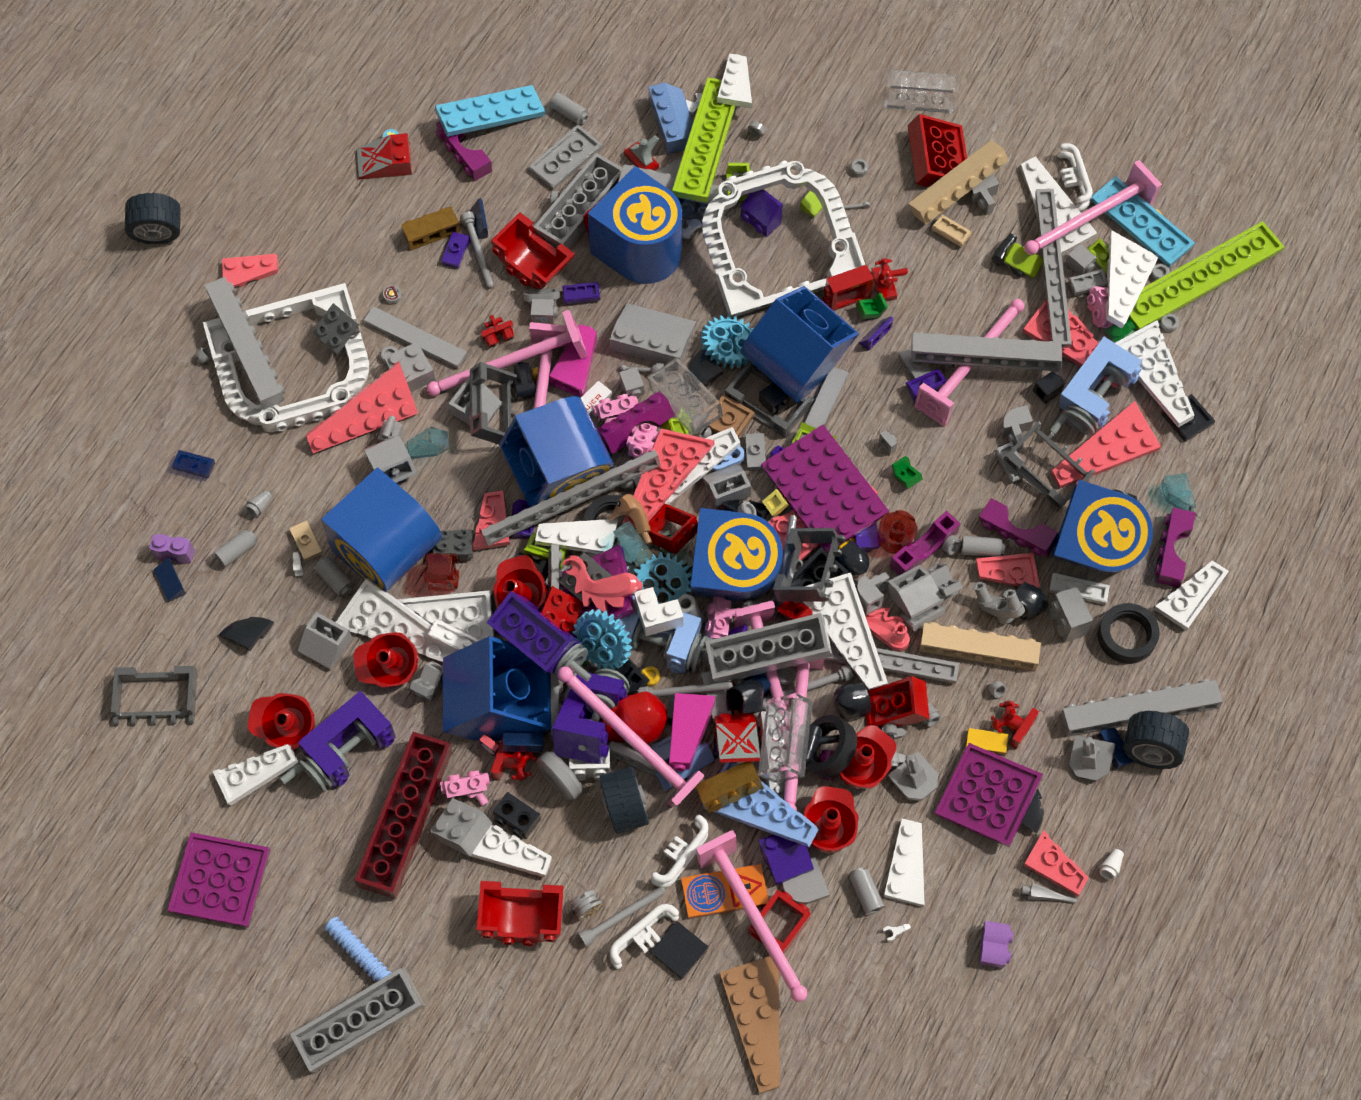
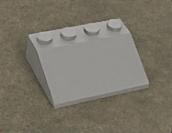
[610,303,696,369]

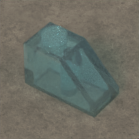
[407,426,449,459]
[1159,473,1196,512]
[613,521,653,567]

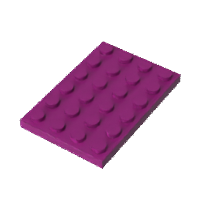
[761,424,889,553]

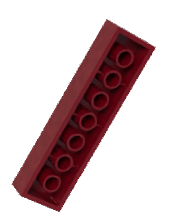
[354,732,452,899]

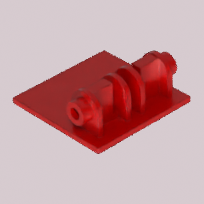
[541,586,583,634]

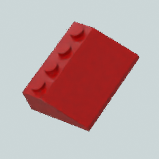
[907,114,967,187]

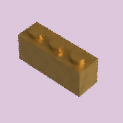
[401,206,461,251]
[696,761,764,813]

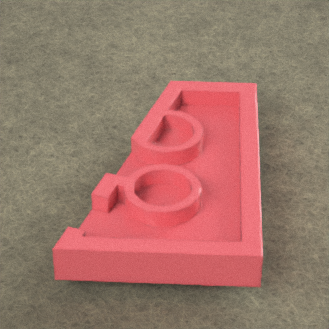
[222,254,278,287]
[472,490,510,551]
[976,553,1040,589]
[1024,830,1089,897]

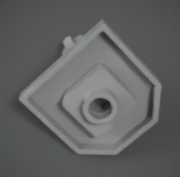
[1069,735,1116,781]
[888,752,938,801]

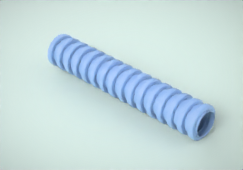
[324,917,392,982]

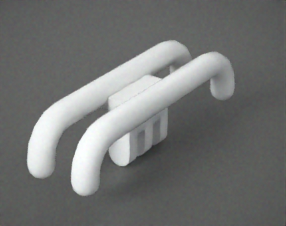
[1058,143,1093,211]
[651,815,709,888]
[610,904,679,969]

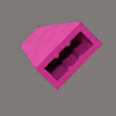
[549,324,597,398]
[669,693,715,771]

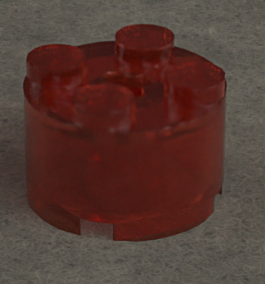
[878,510,918,554]
[424,553,459,592]

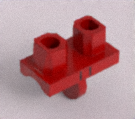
[480,314,514,347]

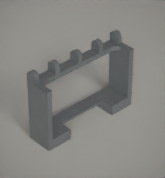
[470,362,517,445]
[725,362,815,438]
[1004,421,1095,510]
[773,528,846,602]
[111,666,198,725]

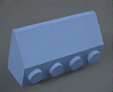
[648,83,693,155]

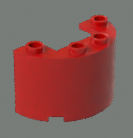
[491,212,575,289]
[476,881,564,946]

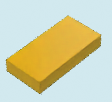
[966,728,1008,755]

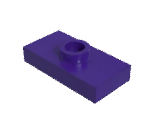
[441,232,470,269]
[562,282,600,305]

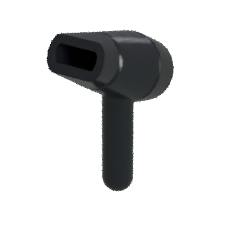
[991,233,1023,278]
[800,725,839,764]

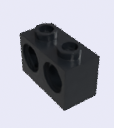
[493,792,541,839]

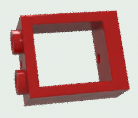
[823,264,874,311]
[648,503,698,554]
[748,889,811,954]

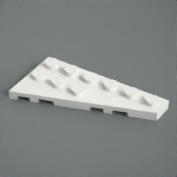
[1106,230,1158,328]
[1115,320,1194,427]
[397,591,495,640]

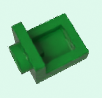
[855,293,888,319]
[1105,319,1136,343]
[892,456,923,489]

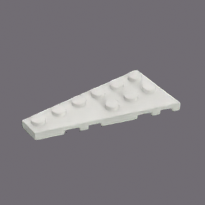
[1020,156,1097,255]
[633,427,740,505]
[803,573,888,690]
[336,578,456,662]

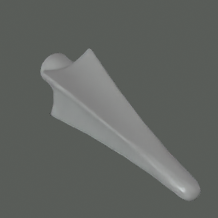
[1021,882,1077,903]

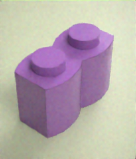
[149,534,195,564]
[979,921,1013,968]

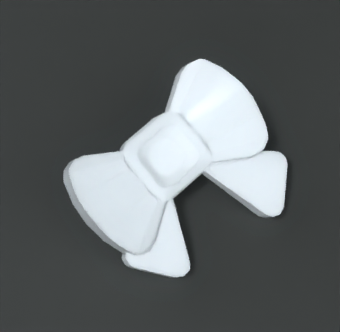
[686,93,702,115]
[682,219,702,239]

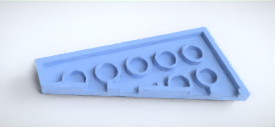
[703,762,818,847]

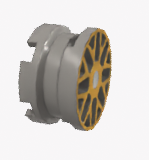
[570,890,603,921]

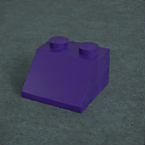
[741,189,783,237]
[759,834,814,885]

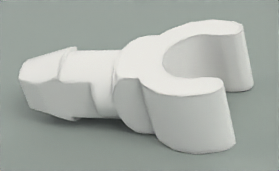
[292,552,303,577]
[883,924,911,943]

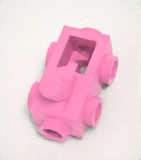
[1087,286,1113,328]
[592,394,638,424]
[626,422,659,459]
[705,597,740,639]
[440,770,490,806]

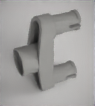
[973,582,1025,624]

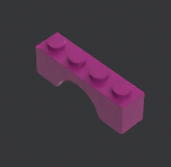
[435,121,492,181]
[597,391,675,454]
[979,498,1059,558]
[1155,507,1196,588]
[890,511,960,575]

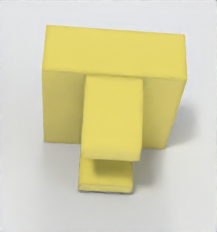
[762,489,789,517]

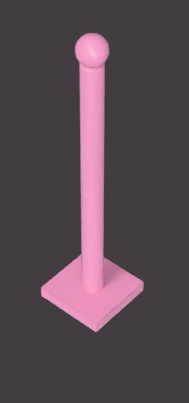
[1024,160,1162,255]
[914,299,1024,427]
[426,310,588,396]
[529,322,568,409]
[734,601,805,773]
[784,658,825,811]
[557,667,704,807]
[696,830,807,1002]

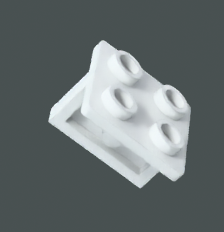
[569,749,610,781]

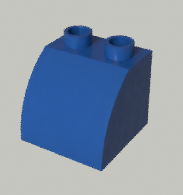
[442,636,551,741]

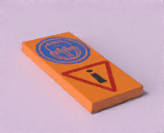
[681,864,769,919]

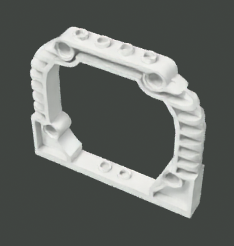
[702,161,865,318]
[203,283,369,433]

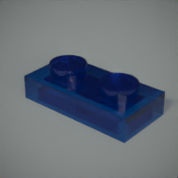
[172,450,215,479]

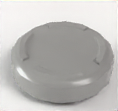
[537,752,582,800]

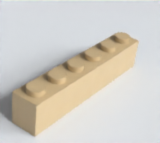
[908,140,1009,224]
[919,622,1041,671]

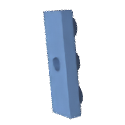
[655,742,715,791]

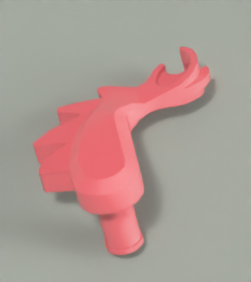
[562,555,643,612]
[865,607,910,651]

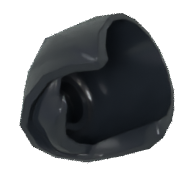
[834,541,870,577]
[1016,582,1049,621]
[726,679,764,714]
[833,683,871,720]

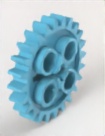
[700,315,754,369]
[633,552,692,604]
[573,609,632,670]

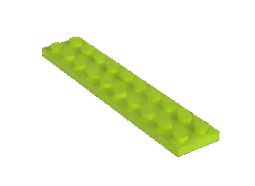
[672,77,736,203]
[1128,221,1285,331]

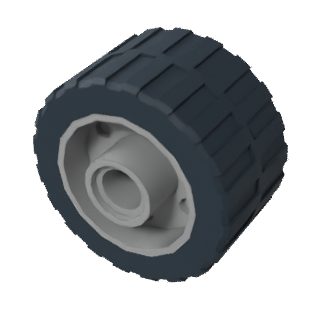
[125,193,181,244]
[1123,710,1189,769]
[599,766,649,834]

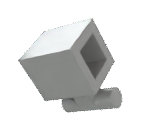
[377,416,404,443]

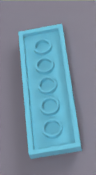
[435,85,545,137]
[1090,176,1195,268]

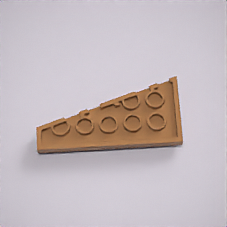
[719,956,780,1094]

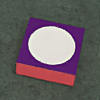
[479,735,499,757]

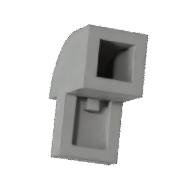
[970,174,999,215]
[1001,405,1033,450]
[926,563,963,600]
[857,572,890,615]
[410,661,443,700]

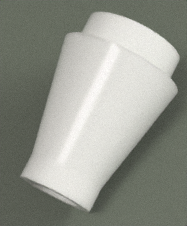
[1100,849,1124,880]

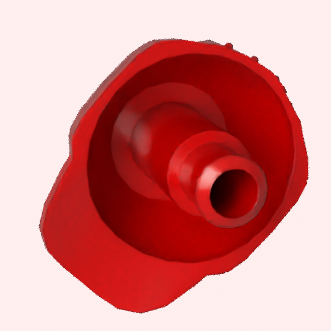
[493,555,548,611]
[353,632,419,687]
[601,691,667,744]
[248,693,315,749]
[838,725,897,789]
[803,786,859,853]

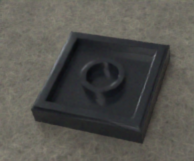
[1162,394,1215,442]
[650,921,709,979]

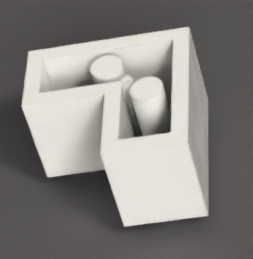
[634,587,684,636]

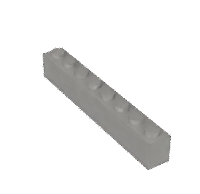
[205,277,285,410]
[910,332,1062,372]
[1060,679,1223,737]

